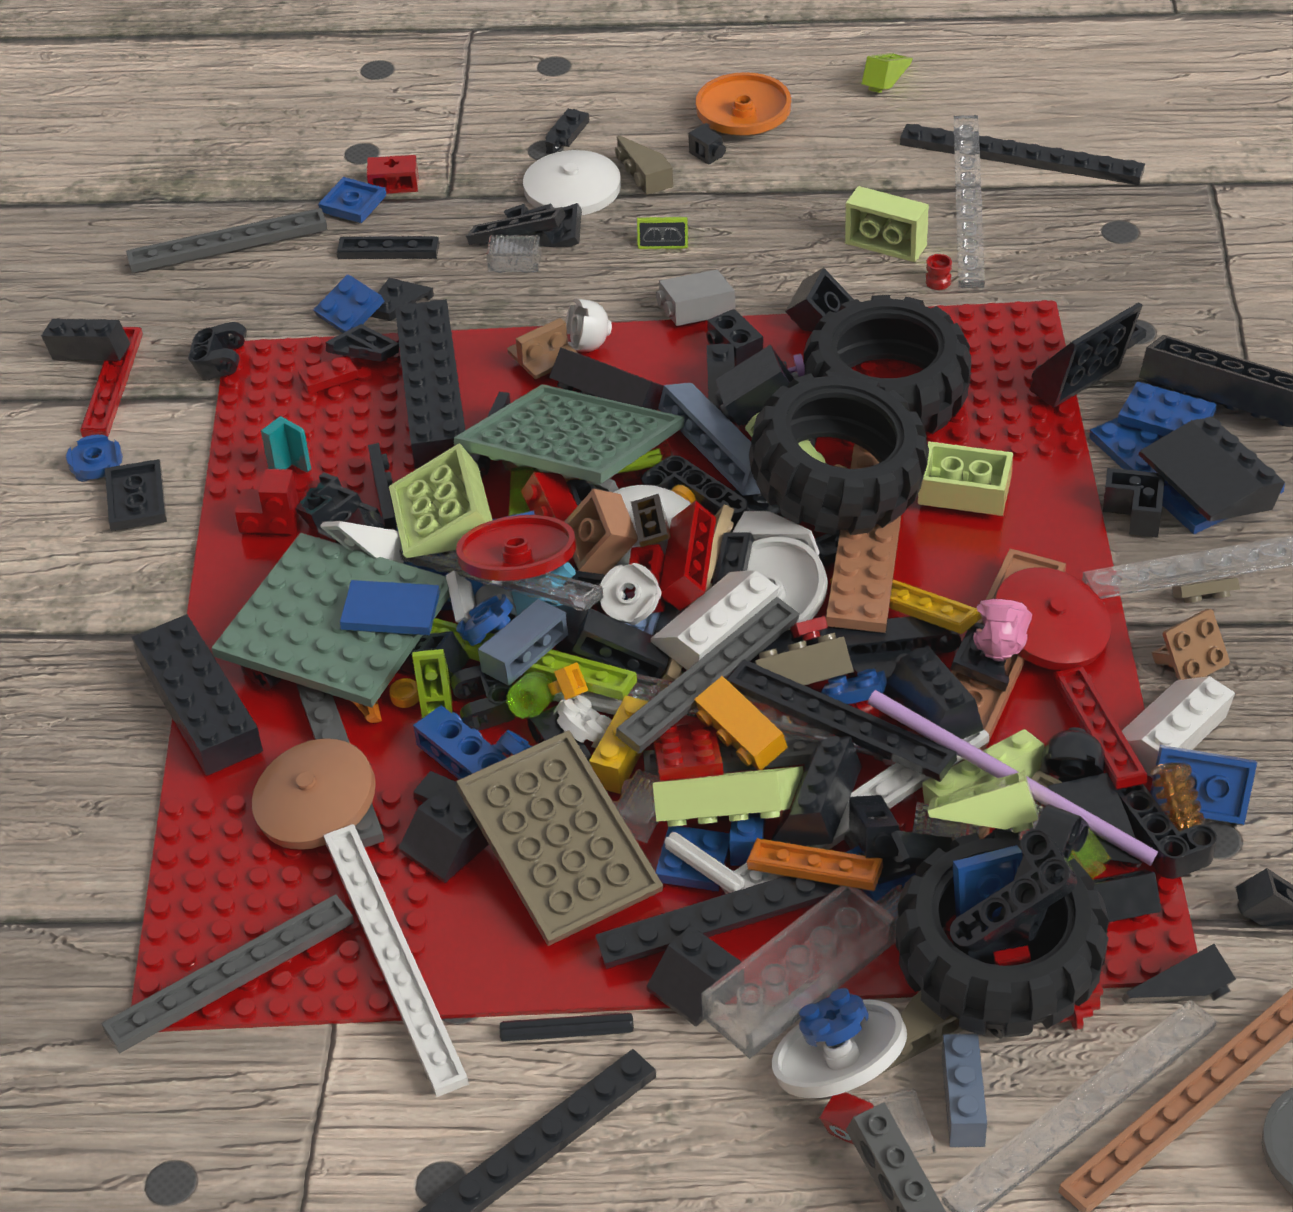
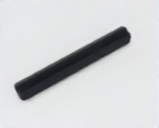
[499,1013,634,1042]

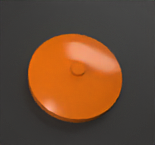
[696,72,791,135]

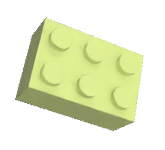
[845,186,929,262]
[918,442,1013,516]

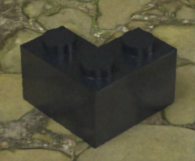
[1102,468,1165,538]

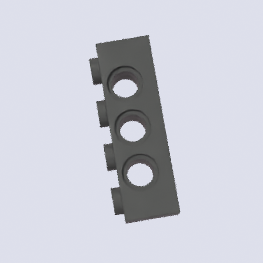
[846,1102,946,1212]

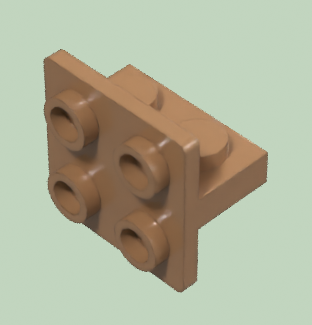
[507,318,577,379]
[1151,609,1230,680]

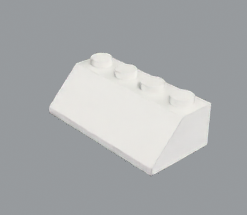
[651,570,779,670]
[1122,676,1235,778]

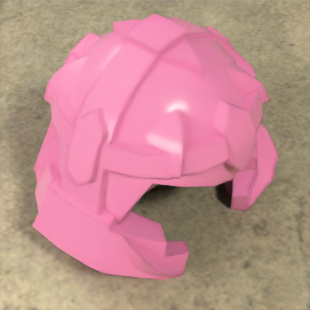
[973,599,1032,661]

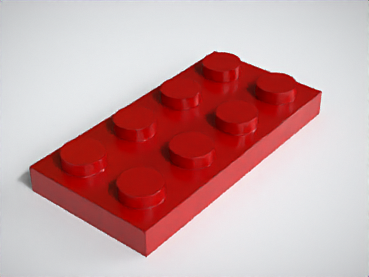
[653,719,724,781]

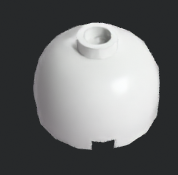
[566,299,612,352]

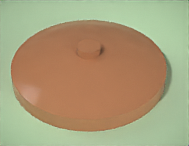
[252,739,375,849]

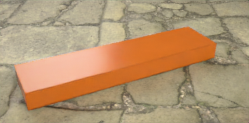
[747,838,883,891]

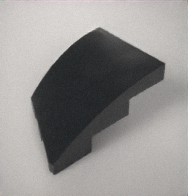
[504,203,582,247]
[295,472,381,545]
[1047,773,1142,868]

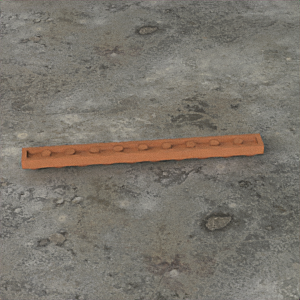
[1059,988,1293,1212]

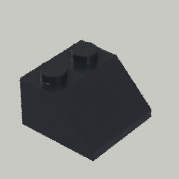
[785,267,854,332]
[399,789,489,883]
[647,926,742,1027]

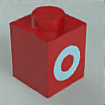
[819,1092,874,1145]

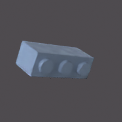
[478,599,568,685]
[942,1034,987,1147]

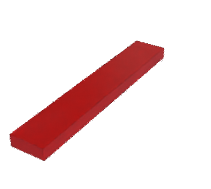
[80,327,143,437]
[1054,666,1147,789]

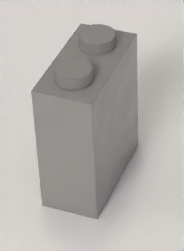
[656,269,736,326]

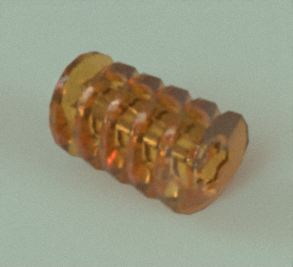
[1150,762,1205,831]

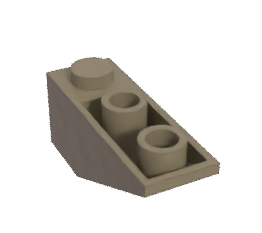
[615,136,673,195]

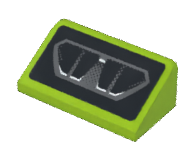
[637,217,688,249]

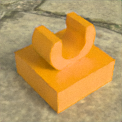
[547,662,588,700]

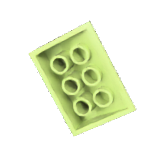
[389,443,492,558]
[653,766,803,827]
[927,771,1038,833]

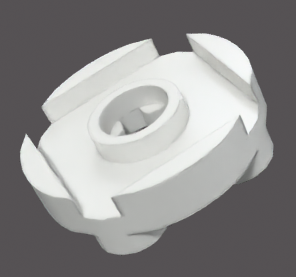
[600,563,662,625]
[554,695,612,748]

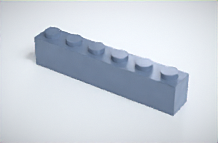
[658,383,760,496]

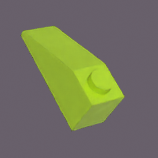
[861,53,913,93]
[412,649,452,718]

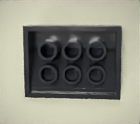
[1029,302,1143,408]
[1138,417,1285,522]

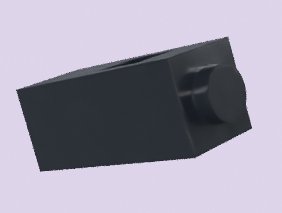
[849,795,899,858]

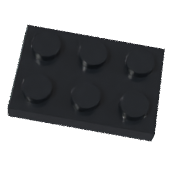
[105,459,167,531]

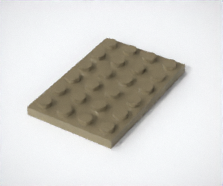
[456,730,663,946]

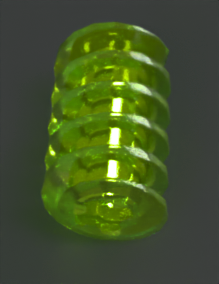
[507,671,556,719]

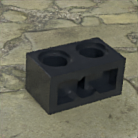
[706,309,763,367]

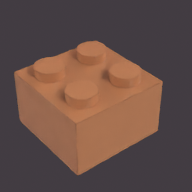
[565,488,638,575]

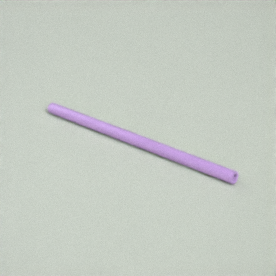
[868,690,1158,866]

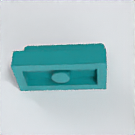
[261,416,311,472]

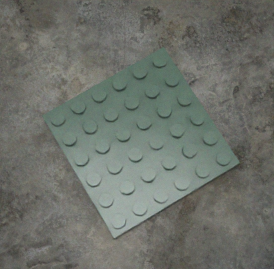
[454,384,684,485]
[211,533,450,708]

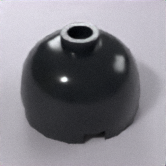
[1040,727,1105,782]

